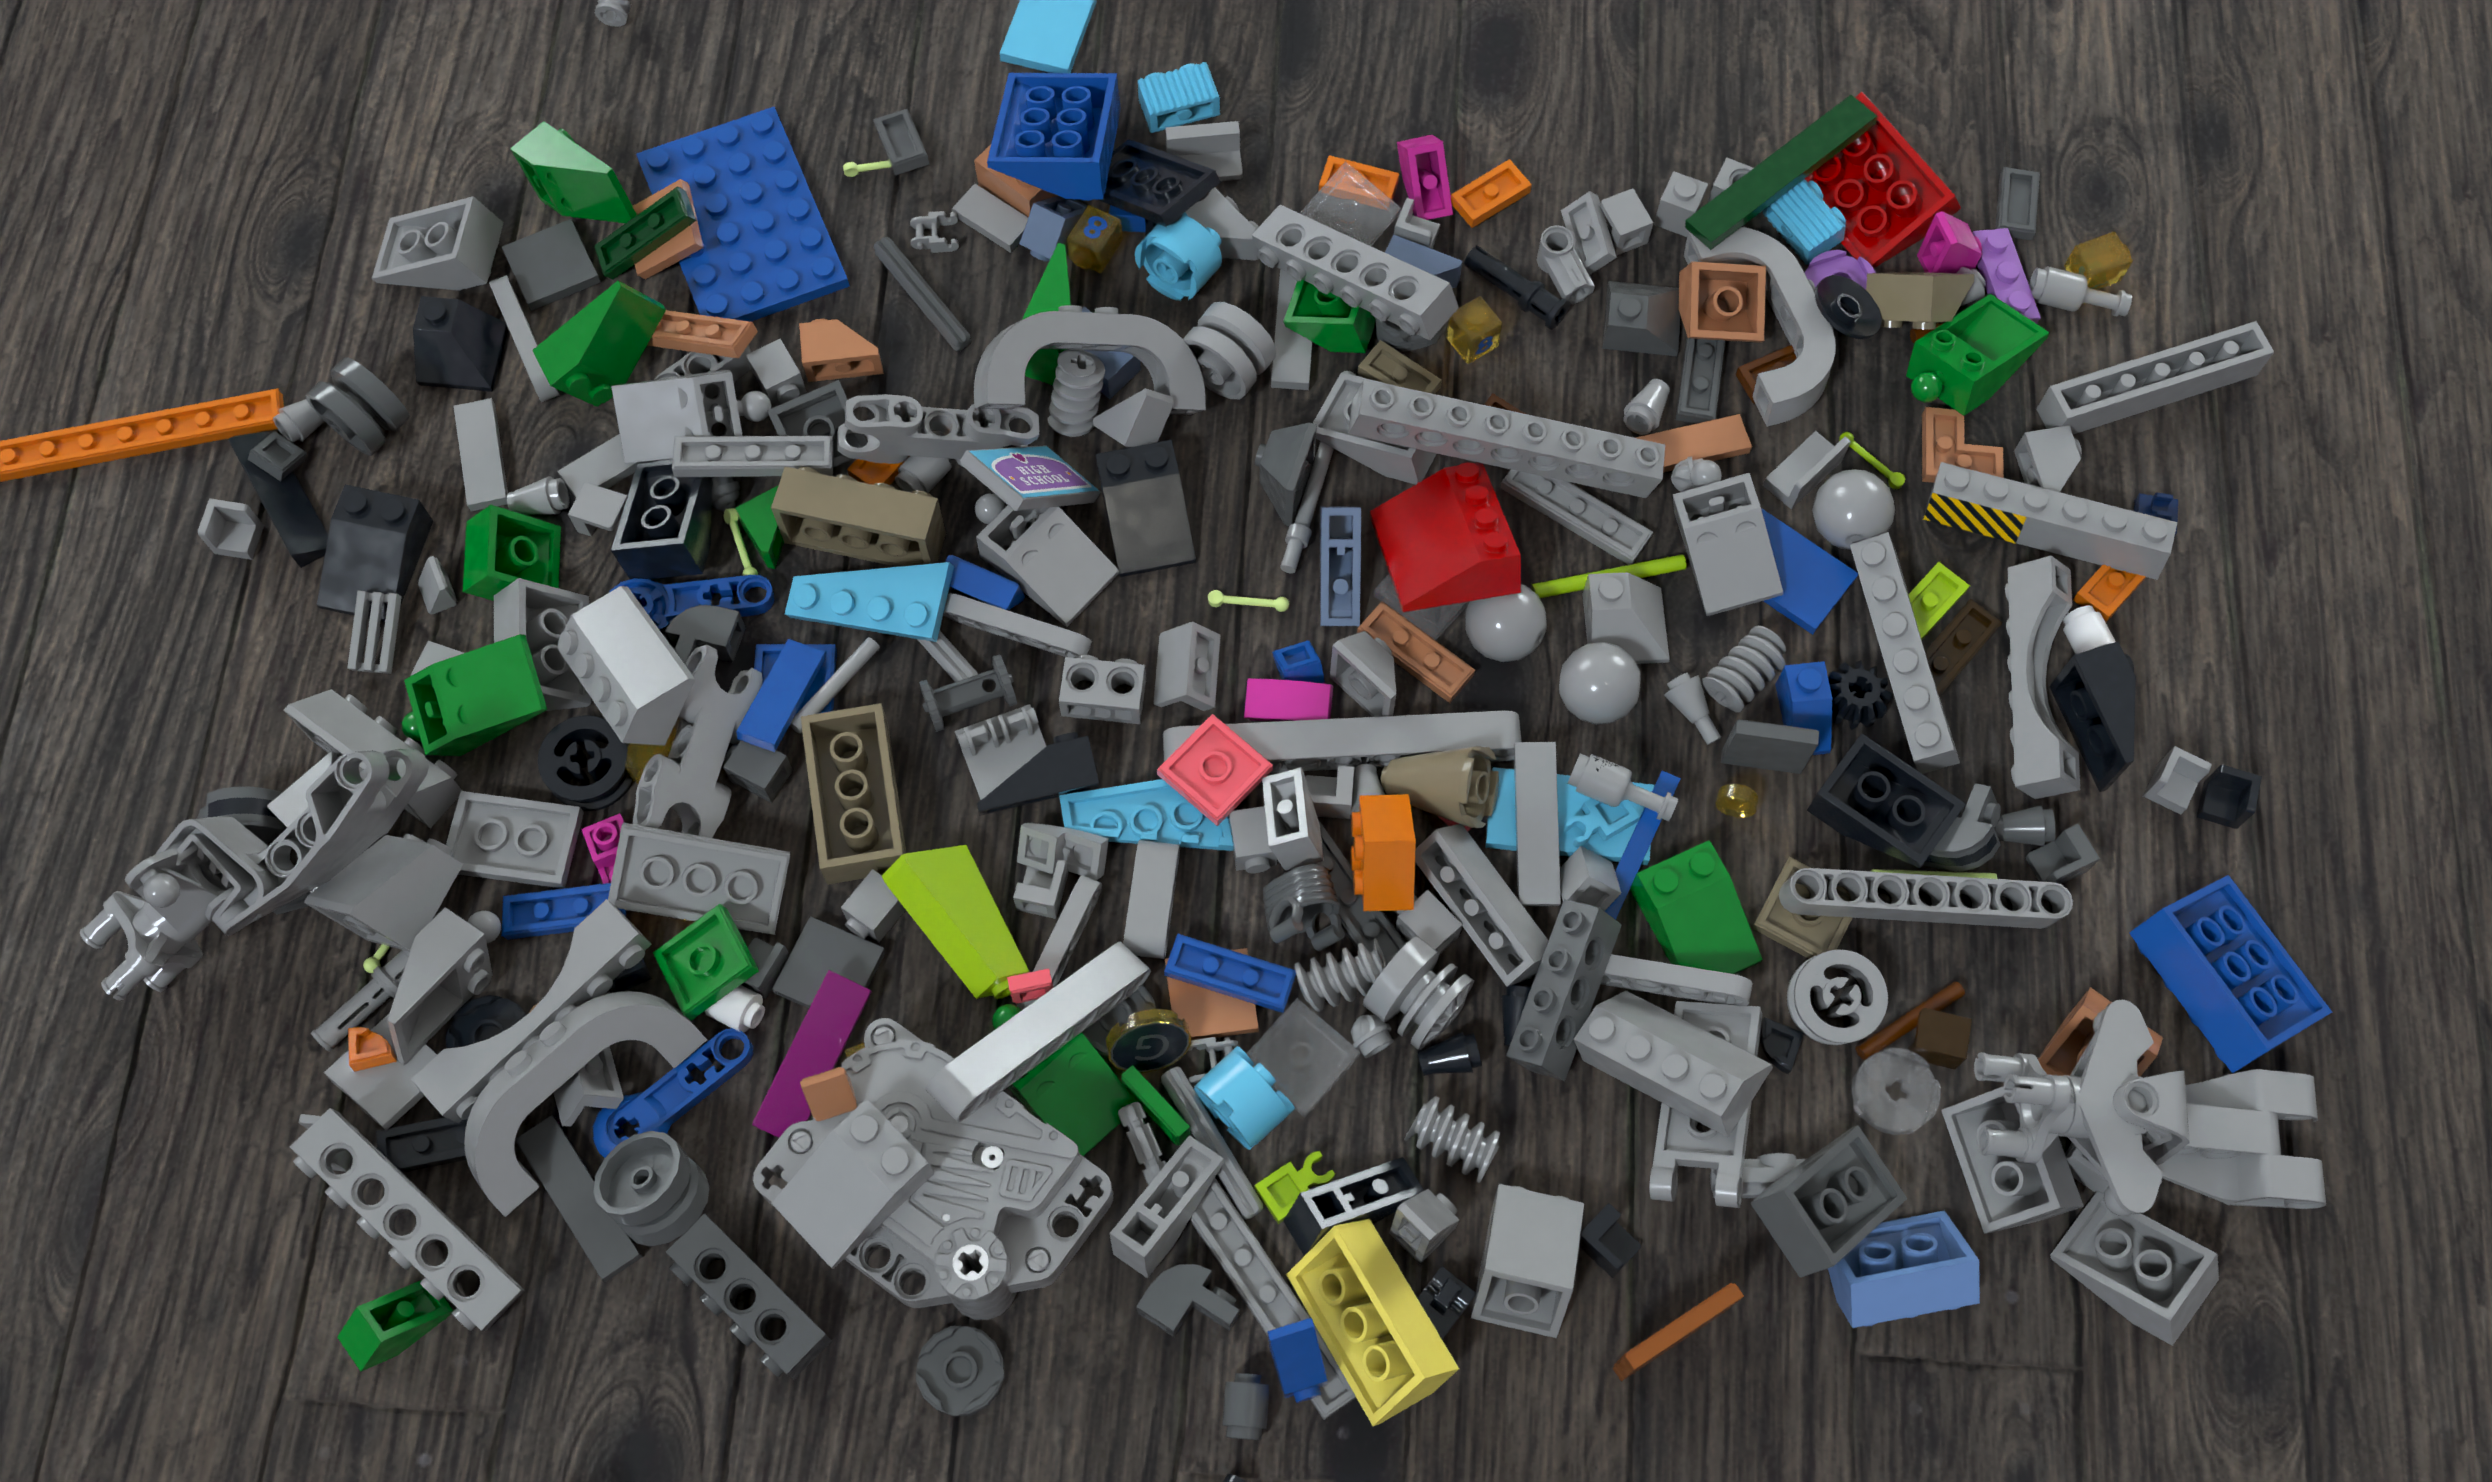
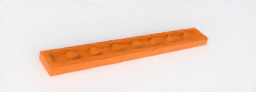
[0,388,284,482]

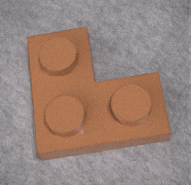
[1922,407,2004,483]

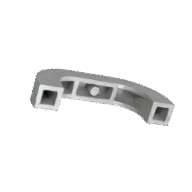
[1684,227,1836,427]
[974,305,1206,415]
[464,991,707,1217]

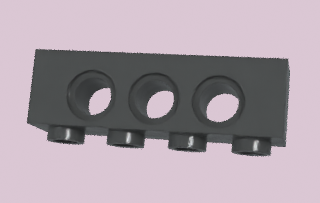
[1506,899,1622,1081]
[666,1213,832,1380]

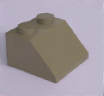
[1866,272,1975,329]

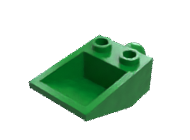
[510,121,637,223]
[1906,294,2050,416]
[402,634,548,756]
[992,1004,1137,1157]

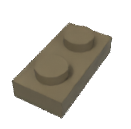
[1357,340,1442,394]

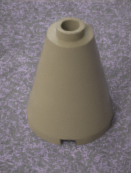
[1381,746,1499,828]

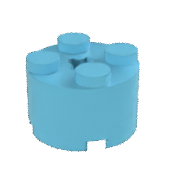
[1135,212,1222,301]
[1194,1046,1295,1150]

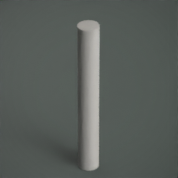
[790,637,880,734]

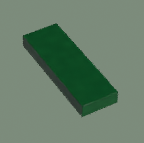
[594,186,696,280]

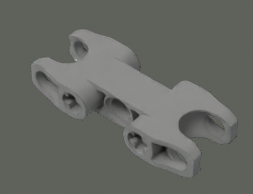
[837,394,1039,468]
[633,645,763,838]

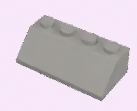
[557,586,696,746]
[284,689,462,829]
[1574,991,1773,1137]

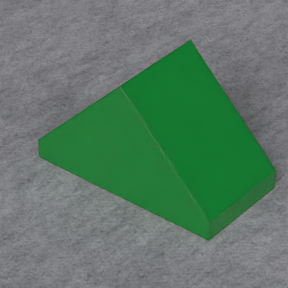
[735,486,784,569]

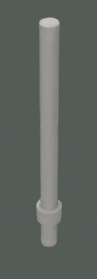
[1280,371,1356,573]

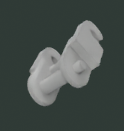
[910,211,959,253]
[1186,1037,1238,1085]

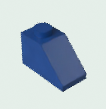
[1775,661,1832,755]

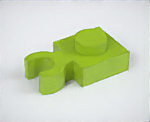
[1254,1151,1335,1224]

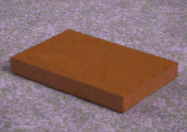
[1612,1283,1744,1382]

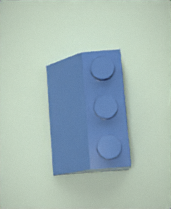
[1828,1211,1980,1328]

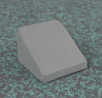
[418,556,458,614]

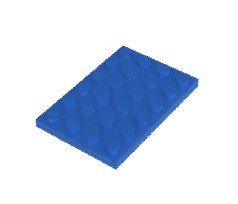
[636,107,850,322]

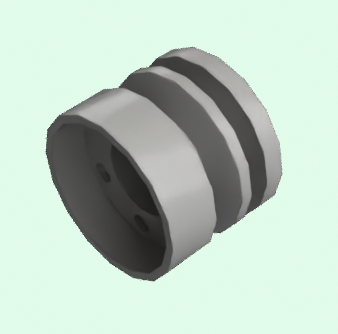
[1363,936,1474,1050]

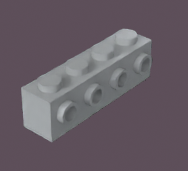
[1415,824,1548,987]

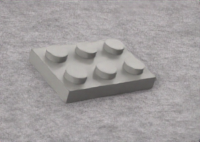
[446,791,584,889]

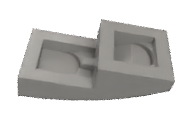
[1017,823,1109,881]

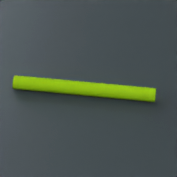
[1531,554,1686,598]

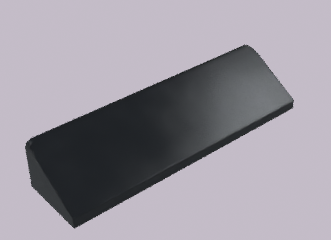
[228,430,328,568]

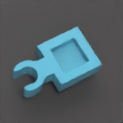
[1563,798,1641,847]

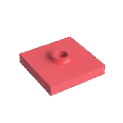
[1157,714,1273,826]

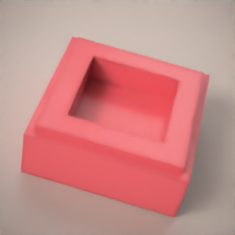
[1007,968,1053,1004]

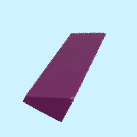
[752,970,872,1138]

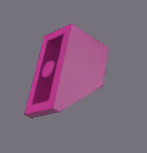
[1397,135,1453,220]
[1917,212,1982,273]

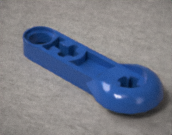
[610,575,774,630]
[593,1028,753,1158]

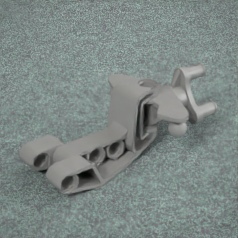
[80,749,428,1000]
[1974,1000,2326,1216]

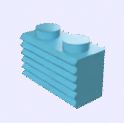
[1138,62,1220,133]
[1763,179,1846,265]

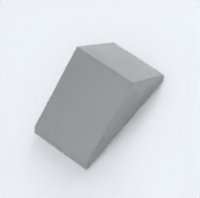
[1093,388,1174,447]

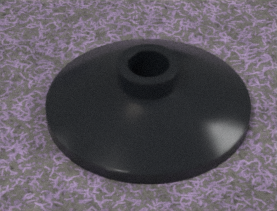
[1815,275,1882,339]

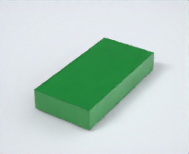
[1121,1065,1190,1146]

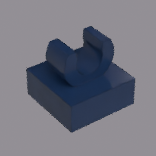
[2134,492,2178,537]

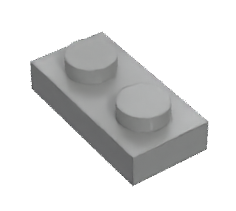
[1561,191,1617,275]

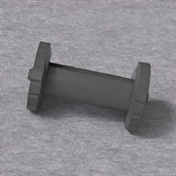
[919,654,1017,732]

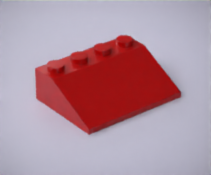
[1805,92,1961,268]
[1370,462,1521,612]

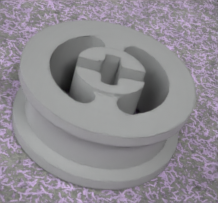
[1787,950,1888,1045]

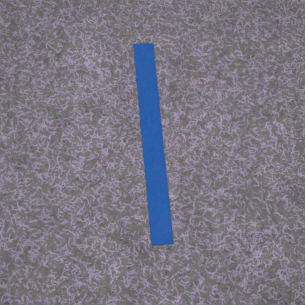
[1605,770,1680,920]

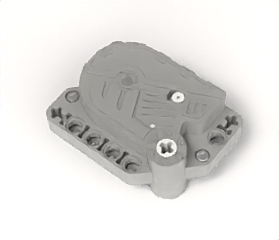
[753,1018,1113,1320]

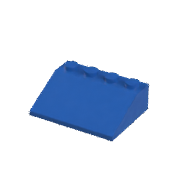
[987,73,1121,201]
[2129,875,2332,1074]

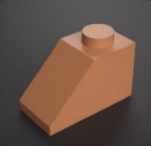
[799,319,883,382]

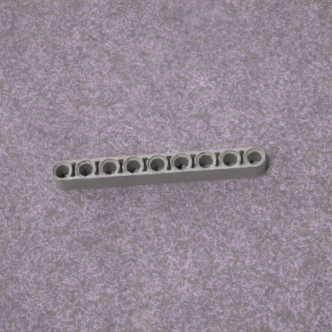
[1163,711,1522,773]

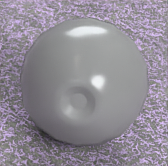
[1812,469,1895,550]
[1465,584,1547,662]
[1559,642,1641,725]

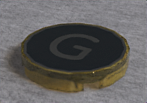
[1106,1009,1191,1073]

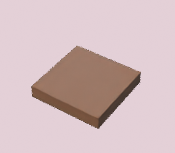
[633,179,704,279]
[1165,948,1259,1041]

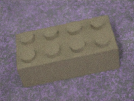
[771,466,946,567]
[801,703,906,885]

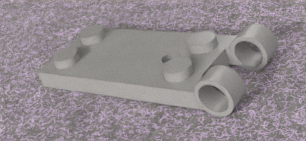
[1650,1001,1762,1208]

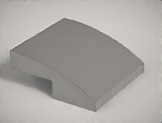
[324,1014,437,1131]

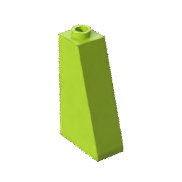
[882,845,1029,999]

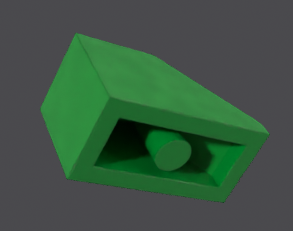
[337,1280,453,1372]

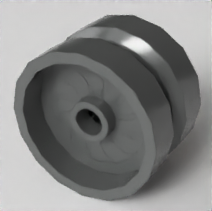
[305,357,410,456]
[593,1131,710,1246]

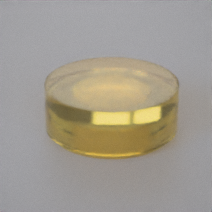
[1716,784,1759,818]

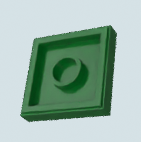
[653,904,759,1021]

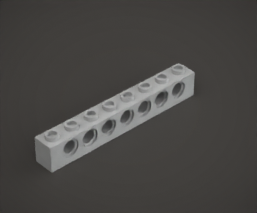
[1348,379,1665,498]

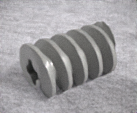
[1047,350,1105,437]
[1702,625,1786,712]
[1295,938,1387,1012]
[1404,1096,1500,1183]

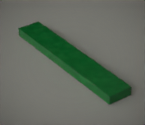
[1685,95,1877,250]

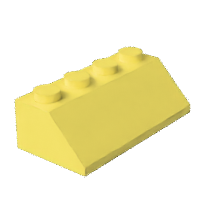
[1286,1219,1459,1426]

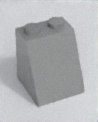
[304,834,463,952]
[1471,1184,1584,1338]

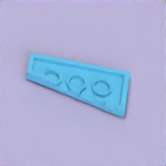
[785,562,954,642]
[1059,779,1233,851]

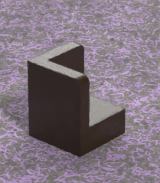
[1906,1008,1972,1070]

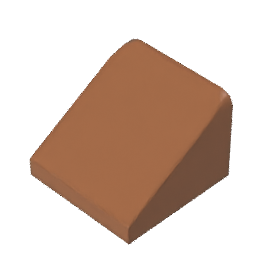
[800,1067,858,1121]

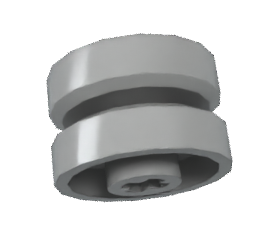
[1183,302,1276,399]

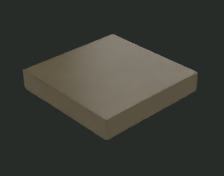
[1752,857,1852,959]

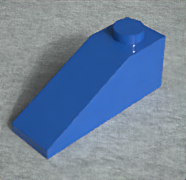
[1268,1318,1328,1403]

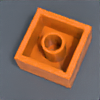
[1351,794,1416,911]

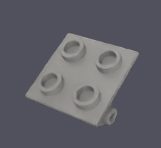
[955,704,1046,800]

